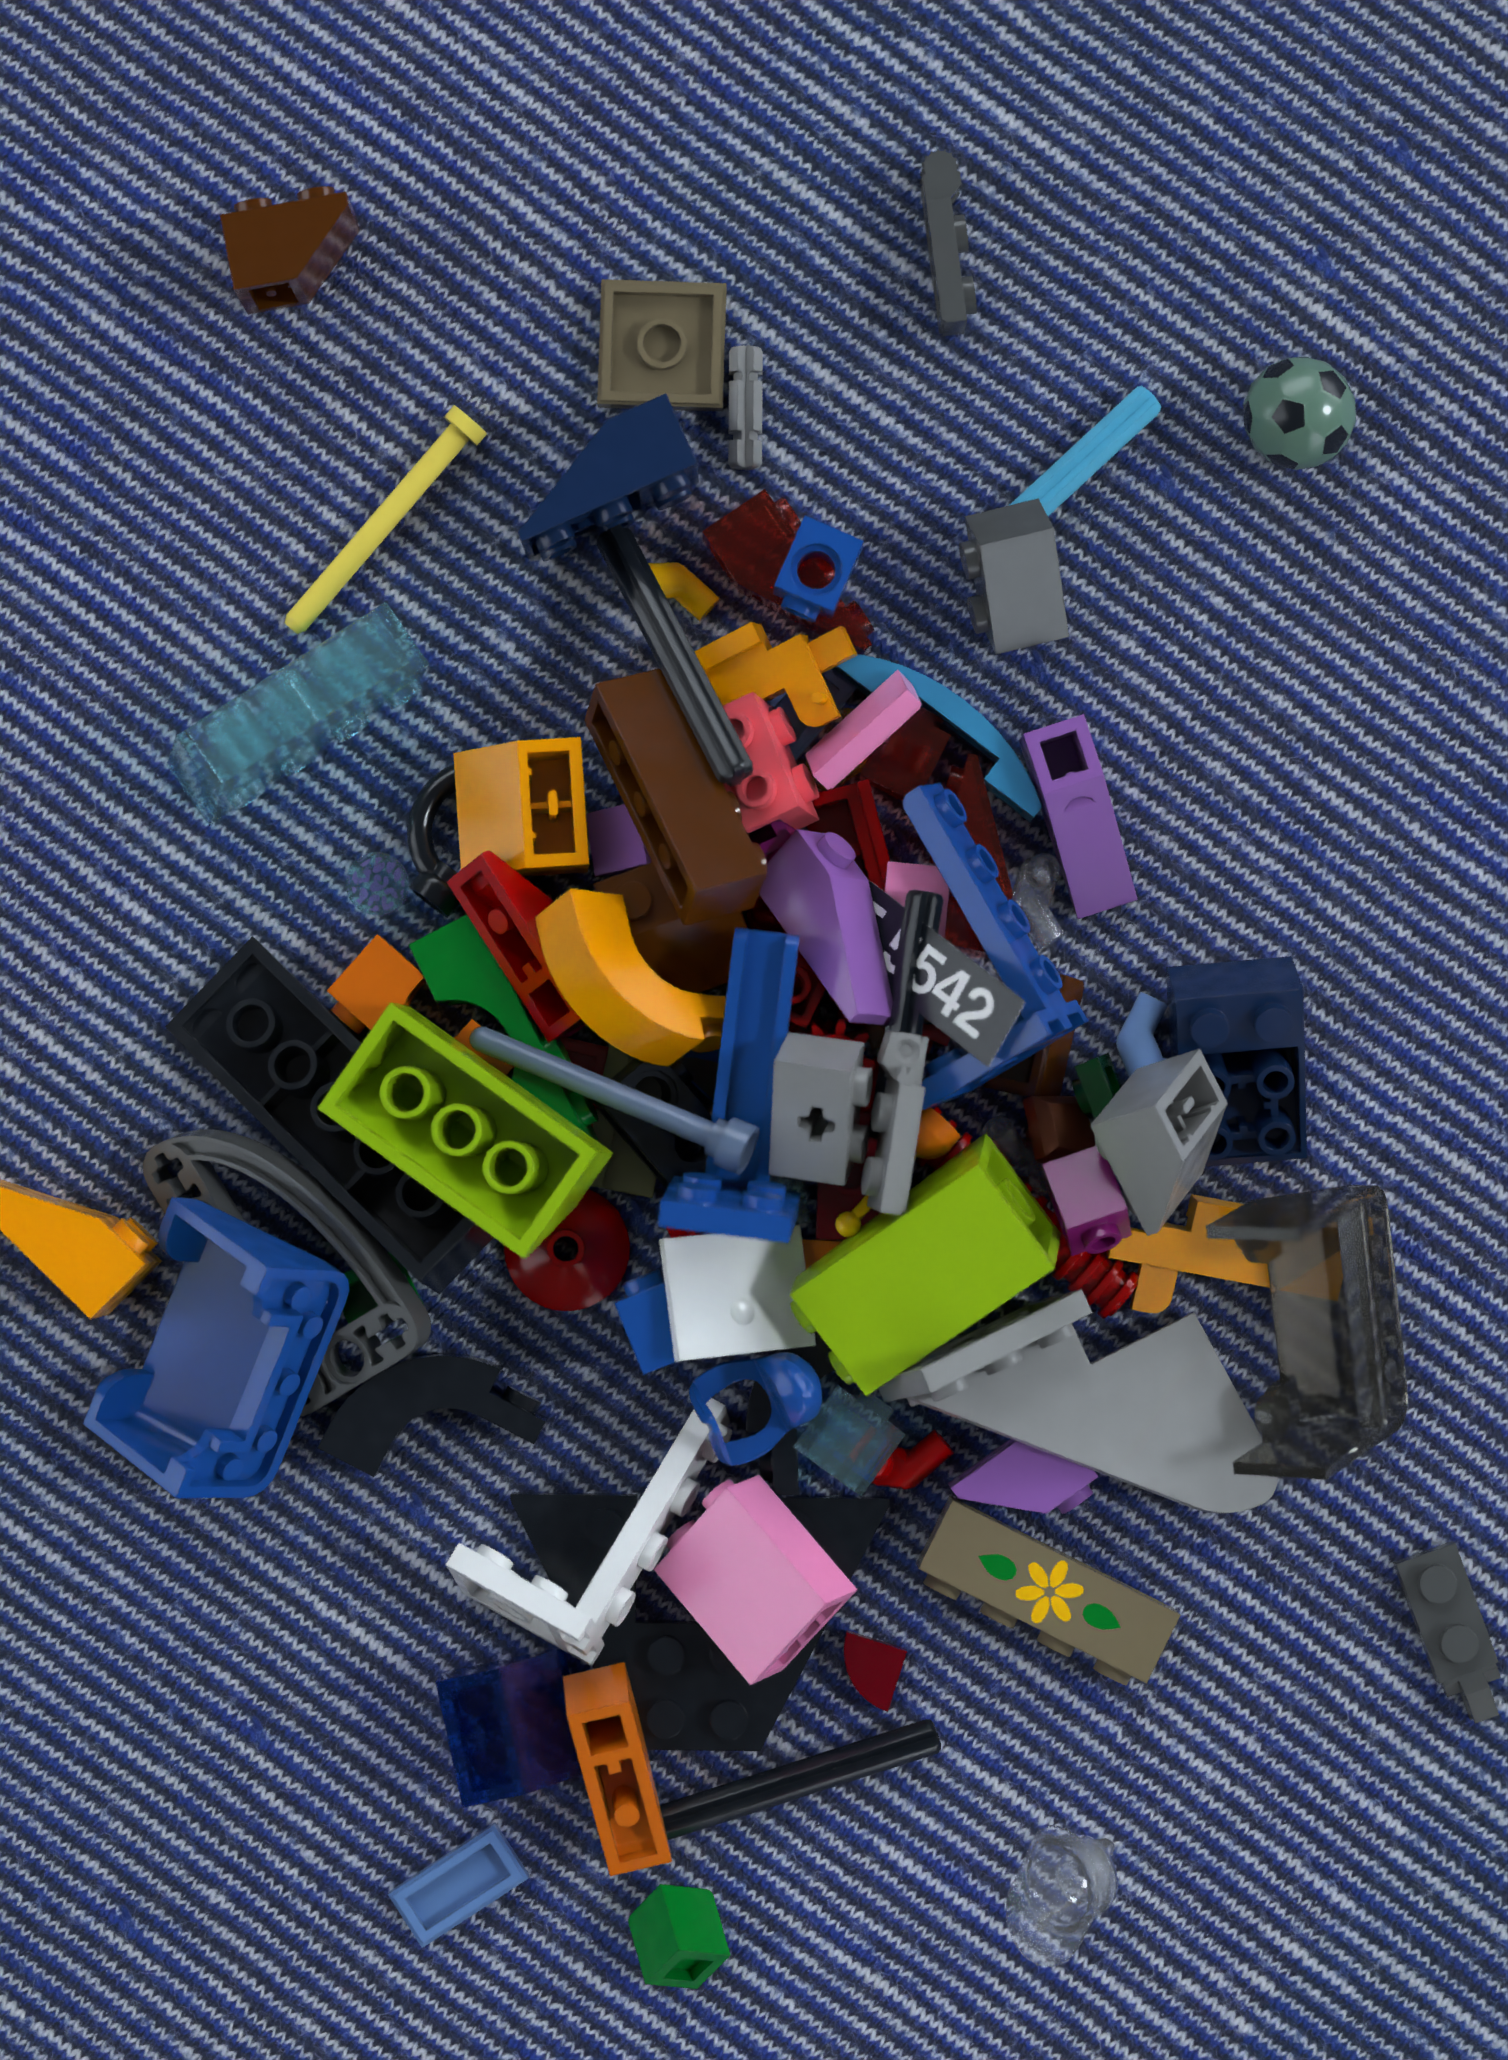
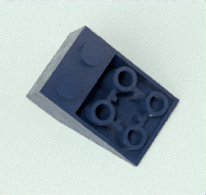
[518,393,699,561]
[1166,956,1307,1167]

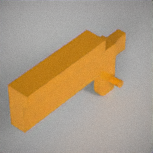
[694,622,857,727]
[1106,1194,1353,1313]

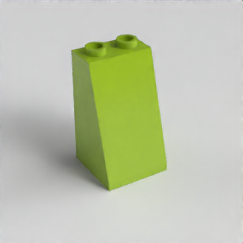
[789,1133,1061,1396]

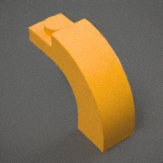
[535,888,726,1067]

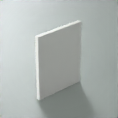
[659,1225,816,1362]

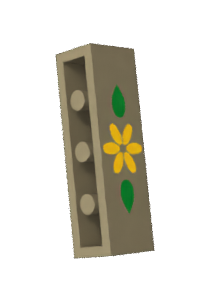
[916,1496,1181,1686]

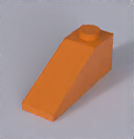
[563,1662,672,1876]

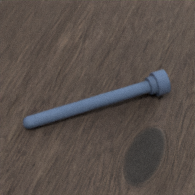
[470,1027,759,1175]

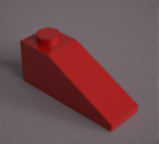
[447,850,585,1043]

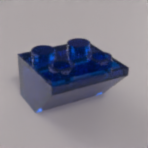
[435,1648,582,1808]

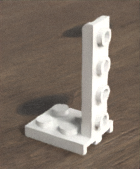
[446,1398,732,1666]

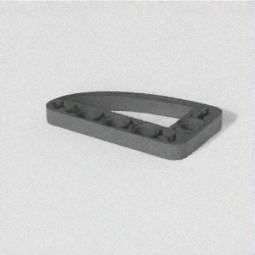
[143,1129,431,1416]

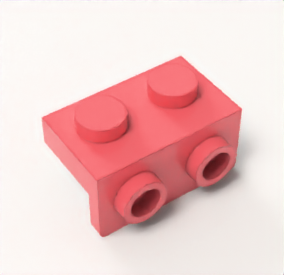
[723,692,819,833]

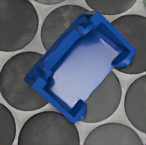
[83,1197,349,1498]

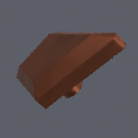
[1023,1096,1096,1164]

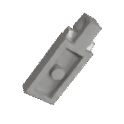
[861,1031,929,1215]

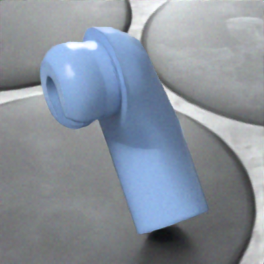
[1117,992,1168,1077]

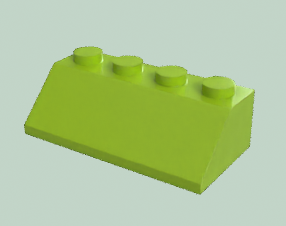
[317,1002,613,1258]

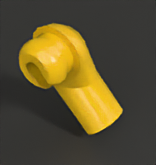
[648,562,720,622]

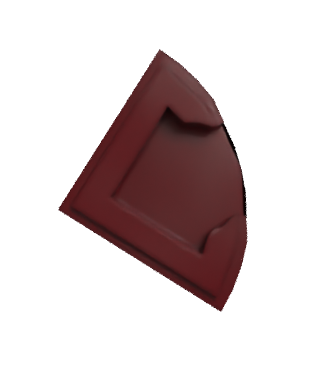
[843,1630,907,1712]

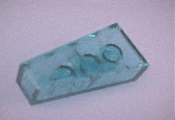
[166,602,429,826]

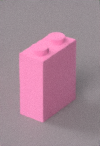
[653,1475,858,1685]

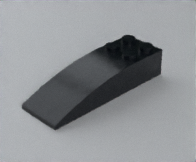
[165,936,494,1294]

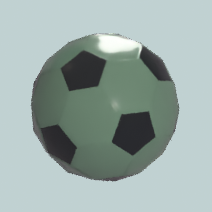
[1243,356,1356,470]

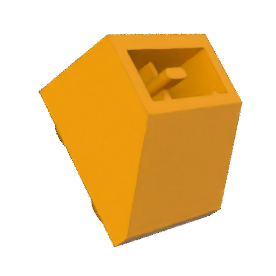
[453,737,589,876]

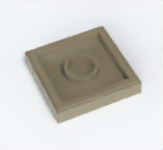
[597,279,727,412]

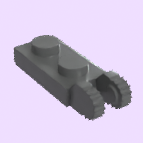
[919,149,977,336]

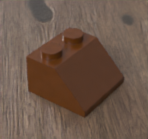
[594,862,748,994]

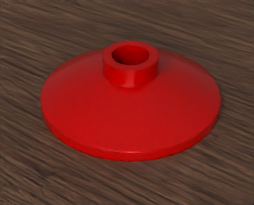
[504,1189,630,1311]

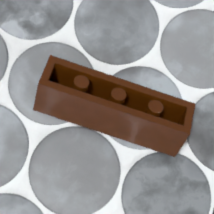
[584,668,767,926]

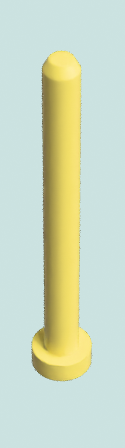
[285,405,487,634]

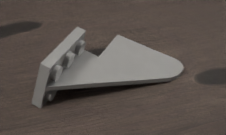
[878,1289,1278,1514]

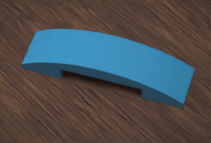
[833,654,1042,822]

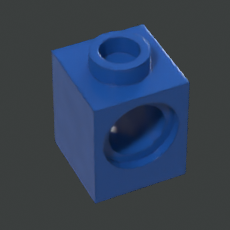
[773,515,864,622]

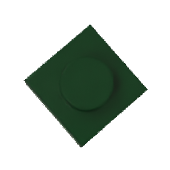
[1072,1053,1122,1119]

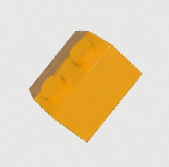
[0,1179,161,1319]

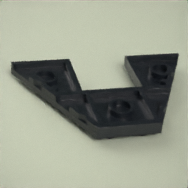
[510,1492,890,1751]

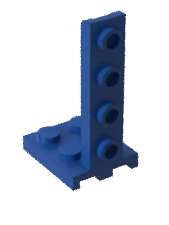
[903,783,1089,1110]
[658,927,801,1243]

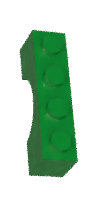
[409,914,599,1140]

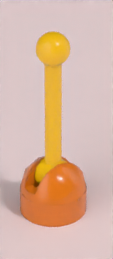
[835,1108,961,1237]

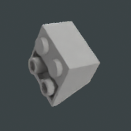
[1090,1048,1228,1236]

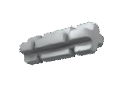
[728,345,763,470]

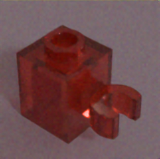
[859,708,951,802]

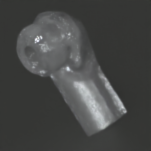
[1010,853,1065,951]

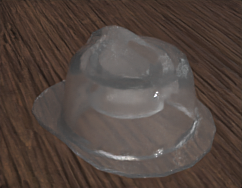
[1006,1825,1118,1967]

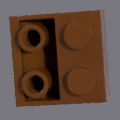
[220,186,359,315]

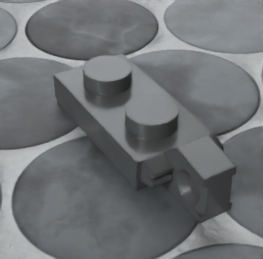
[1393,1541,1501,1724]

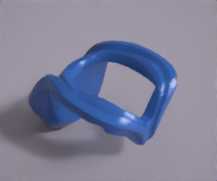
[689,1352,822,1466]

